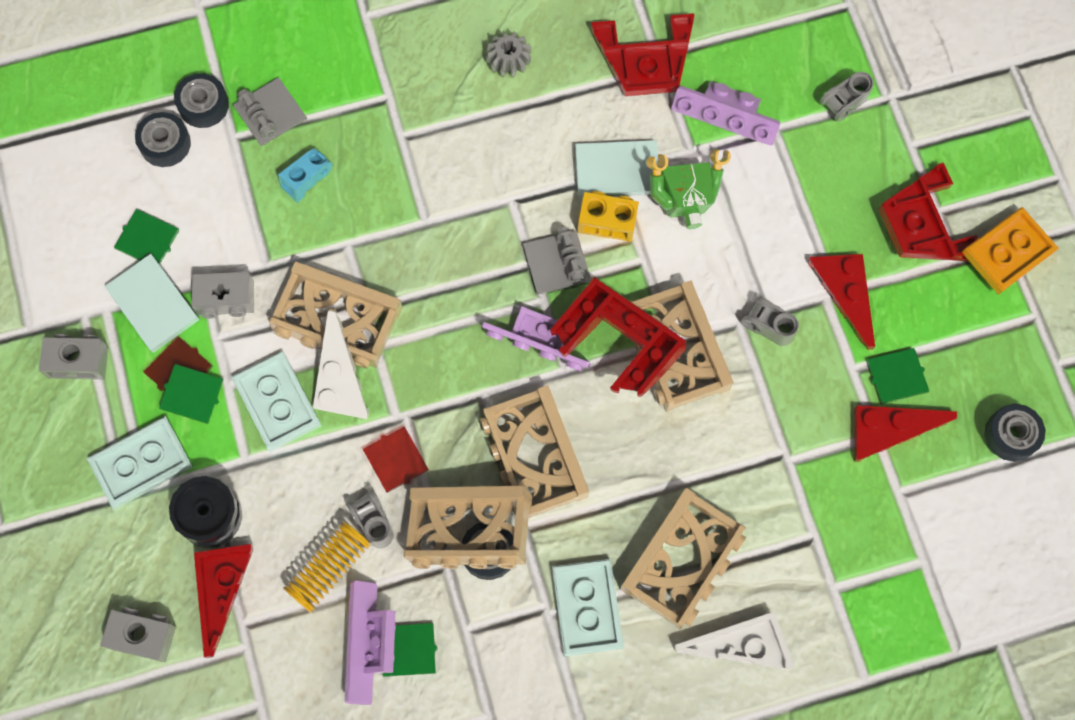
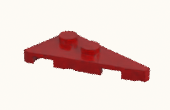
[808,254,875,350]
[854,405,957,462]
[194,544,254,658]

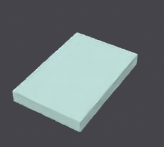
[575,140,658,198]
[104,254,200,353]
[231,351,321,452]
[87,416,193,510]
[552,559,624,657]

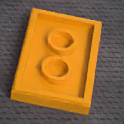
[962,206,1059,295]

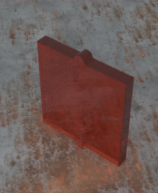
[143,336,213,391]
[363,426,429,493]

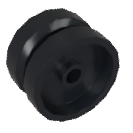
[169,476,242,548]

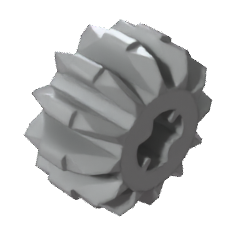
[486,30,531,78]

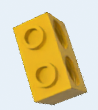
[578,191,639,242]

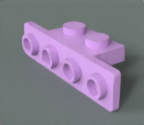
[671,81,781,146]
[481,306,591,372]
[345,580,396,705]

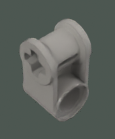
[820,72,874,122]
[741,297,799,346]
[346,489,394,549]

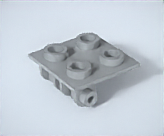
[233,77,307,147]
[523,227,591,295]

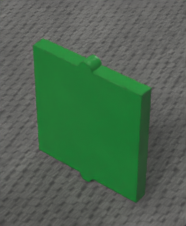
[114,209,180,265]
[867,348,929,404]
[159,364,224,424]
[383,623,438,677]

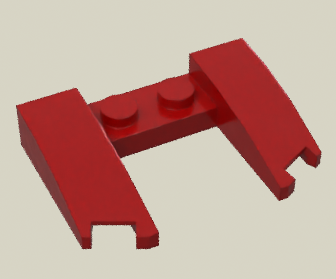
[550,277,686,397]

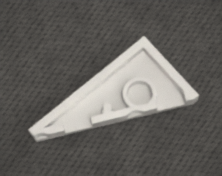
[313,309,370,419]
[674,612,795,670]

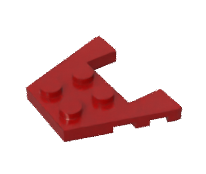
[591,13,695,97]
[878,162,978,262]

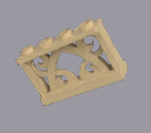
[268,261,402,369]
[630,280,734,412]
[480,385,590,518]
[403,486,532,569]
[620,488,746,629]

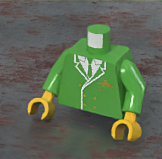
[646,149,731,230]

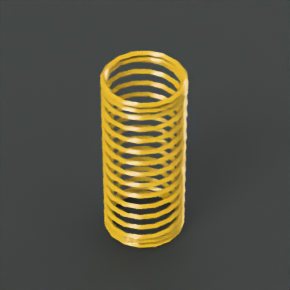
[283,521,371,613]

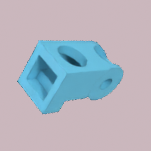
[278,148,333,203]

